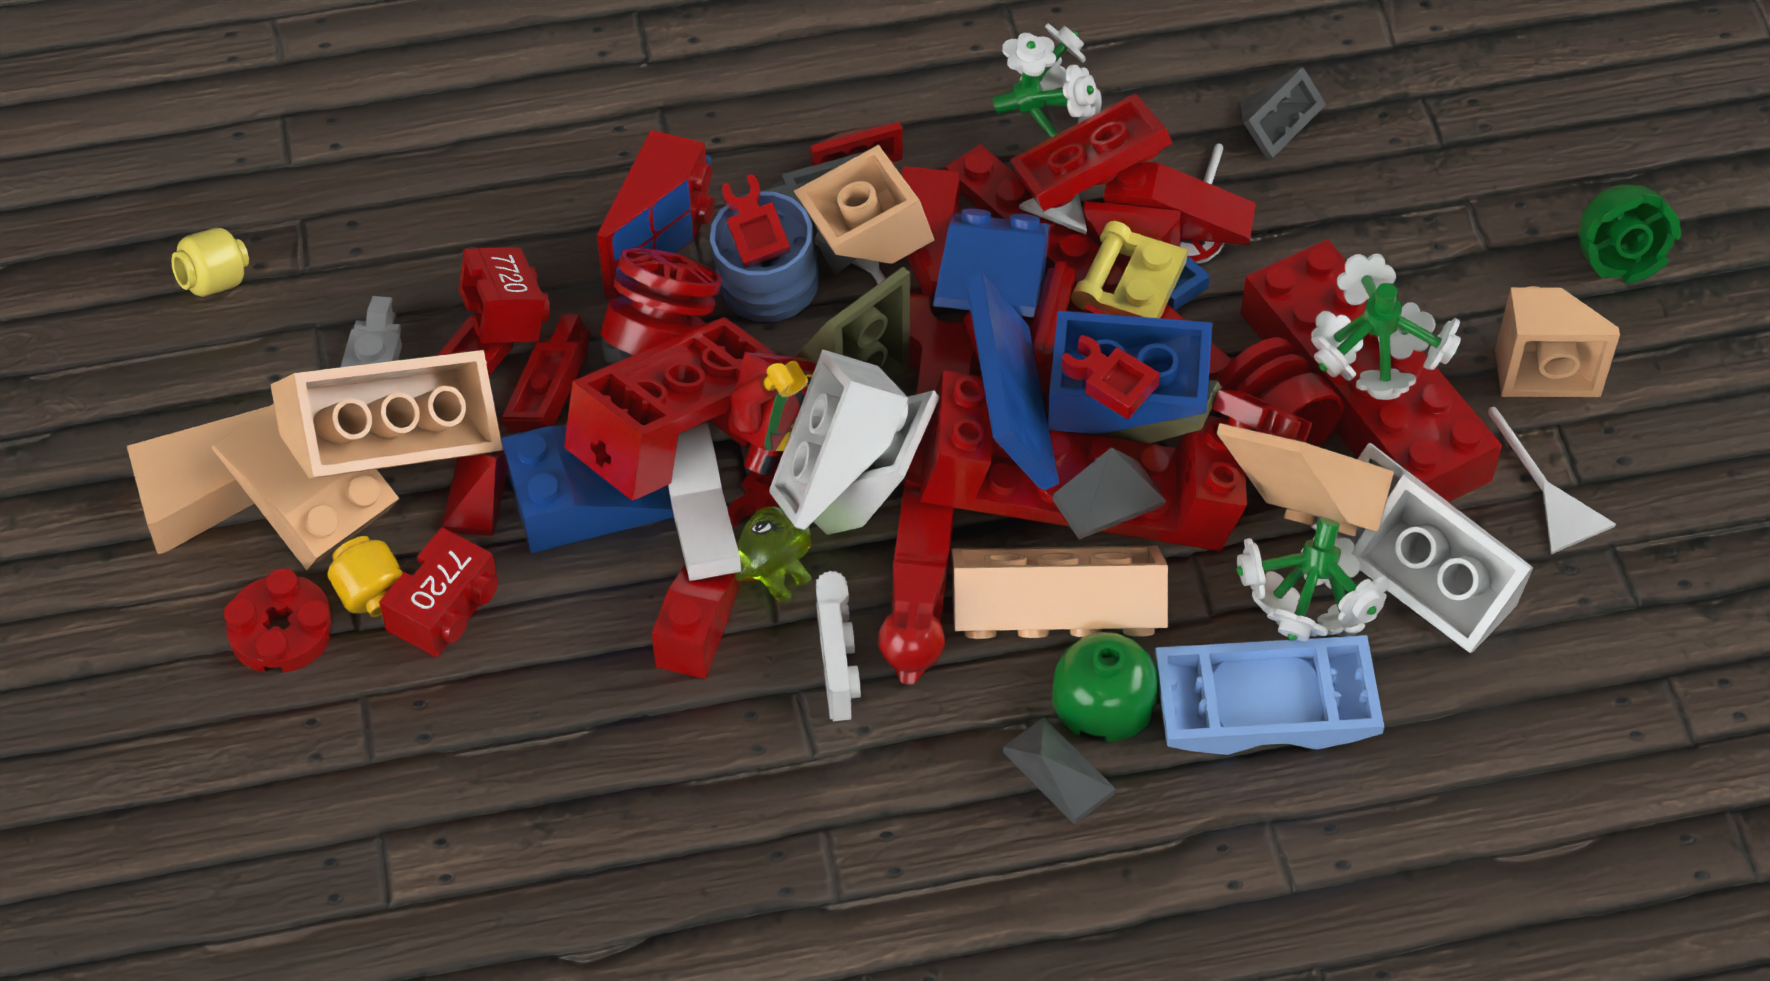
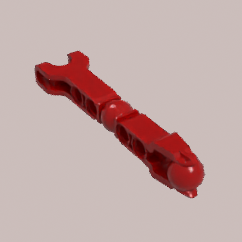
[878,293,982,684]

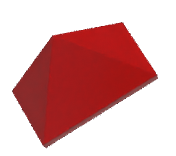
[810,122,903,166]
[1083,201,1181,268]
[442,447,507,536]

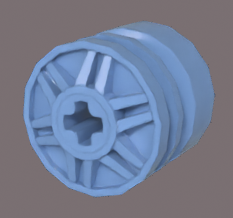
[710,192,820,322]

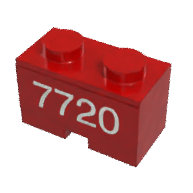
[458,247,550,343]
[379,527,498,658]

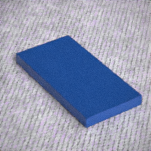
[966,272,1059,491]

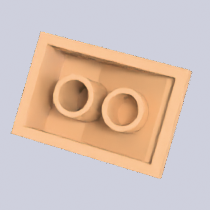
[212,403,399,570]
[1217,423,1394,536]

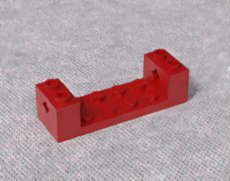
[920,370,1247,551]

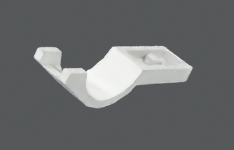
[668,422,741,581]

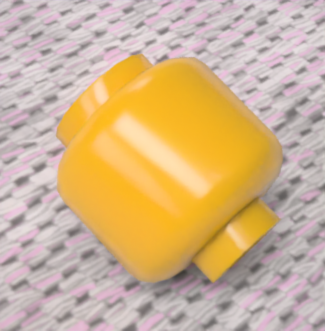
[327,536,403,617]

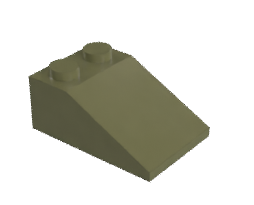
[796,267,910,380]

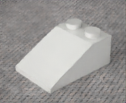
[769,349,908,530]
[813,390,940,535]

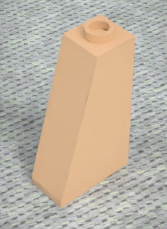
[127,406,269,554]

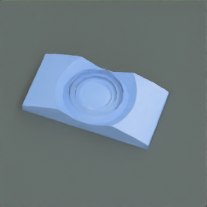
[1154,635,1384,755]

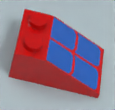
[597,130,715,299]

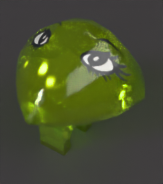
[735,506,812,602]

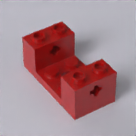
[564,317,777,501]

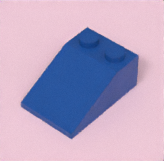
[934,209,1050,317]
[1048,311,1213,434]
[501,426,674,553]

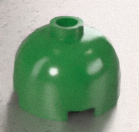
[1578,184,1681,283]
[1052,632,1158,742]

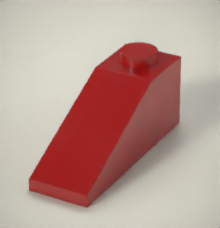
[1104,162,1256,245]
[901,166,960,313]
[652,543,752,679]

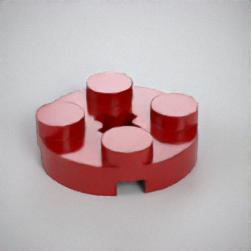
[224,568,333,672]

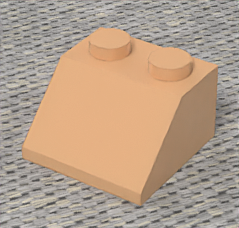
[793,145,935,264]
[1495,286,1620,397]

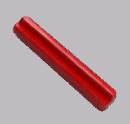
[1030,261,1076,367]

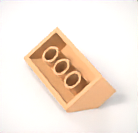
[270,350,503,479]
[951,546,1168,639]

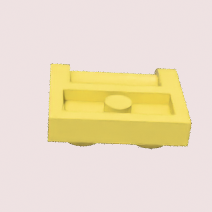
[1071,221,1188,319]

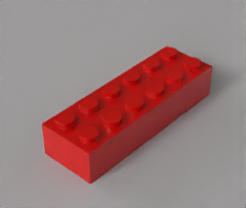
[1240,239,1502,502]

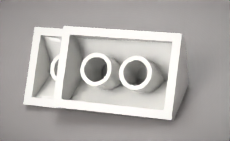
[1311,443,1533,653]

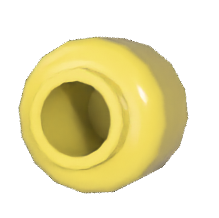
[171,228,249,297]

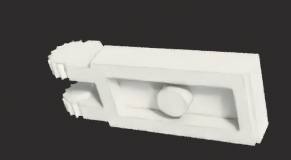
[816,570,861,721]

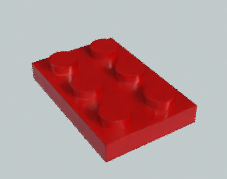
[1009,93,1173,212]

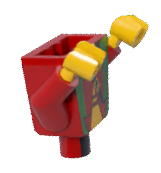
[728,352,817,475]

